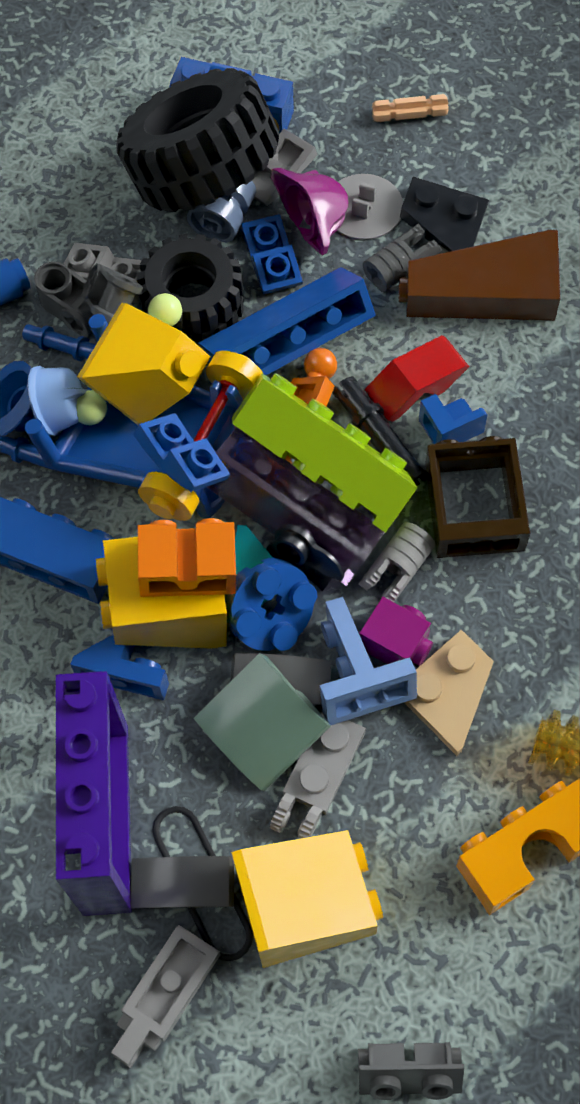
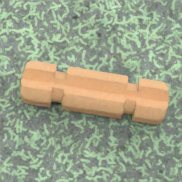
[372,94,448,122]

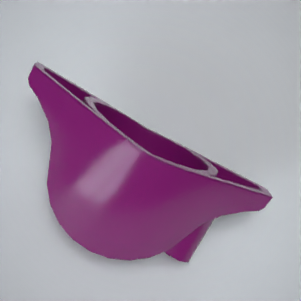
[271,168,348,256]

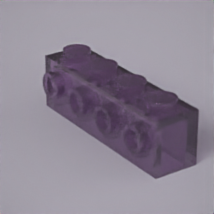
[207,427,385,586]

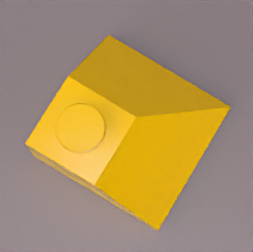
[77,303,211,425]

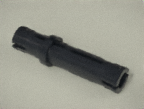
[332,376,428,486]

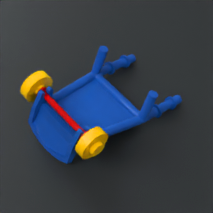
[0,314,263,521]

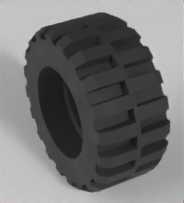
[116,68,279,212]

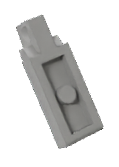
[111,925,220,1068]

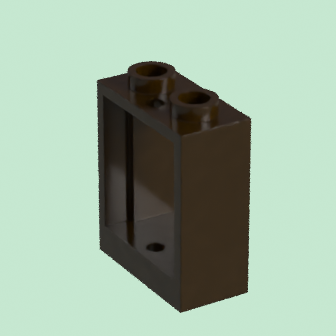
[425,436,531,558]

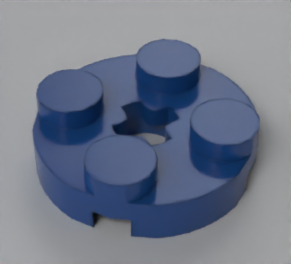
[225,558,317,651]

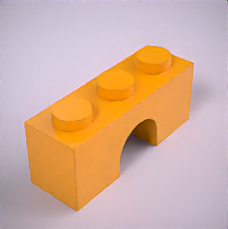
[456,778,580,915]

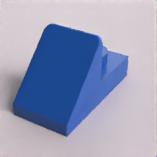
[70,634,169,700]

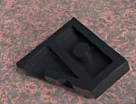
[400,177,489,252]

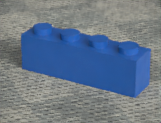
[198,267,376,375]
[0,497,114,604]

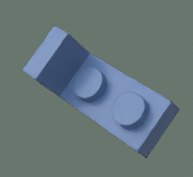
[320,597,417,725]

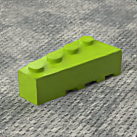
[232,373,417,533]

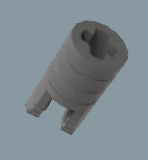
[363,224,442,292]

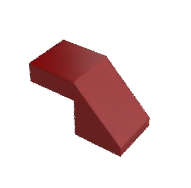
[364,335,470,421]

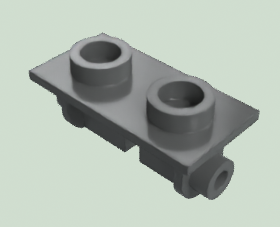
[358,1042,464,1100]

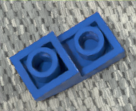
[241,214,303,295]
[133,413,230,492]

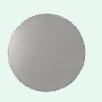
[337,174,403,240]

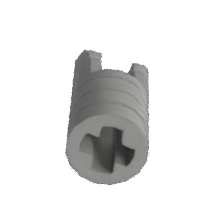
[358,522,436,602]

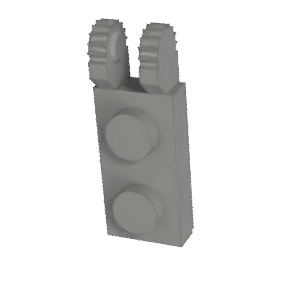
[269,712,366,839]

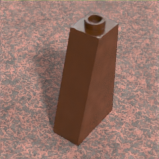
[398,230,560,321]

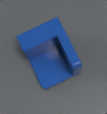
[419,394,487,444]

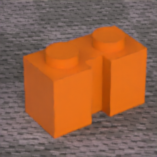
[138,518,236,597]

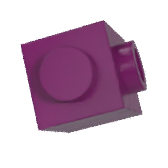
[359,597,433,666]

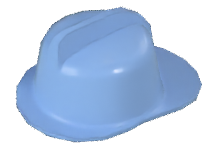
[28,366,88,437]

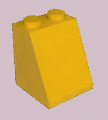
[96,537,227,649]
[231,830,383,968]

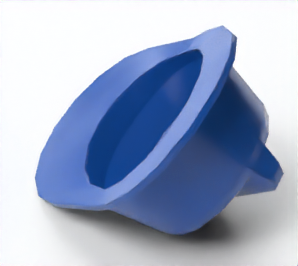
[0,361,36,437]

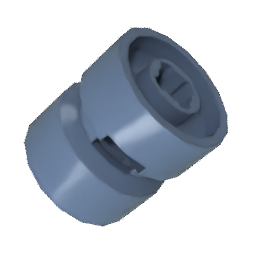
[187,181,256,243]

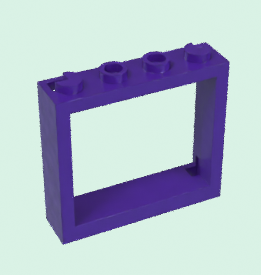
[56,671,132,916]

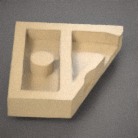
[404,630,494,756]

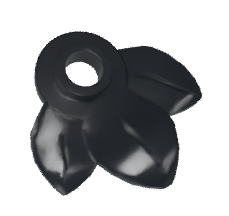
[266,524,344,591]

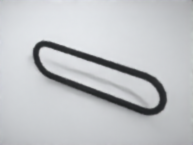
[152,806,253,961]

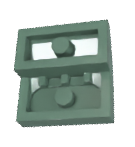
[193,653,331,791]

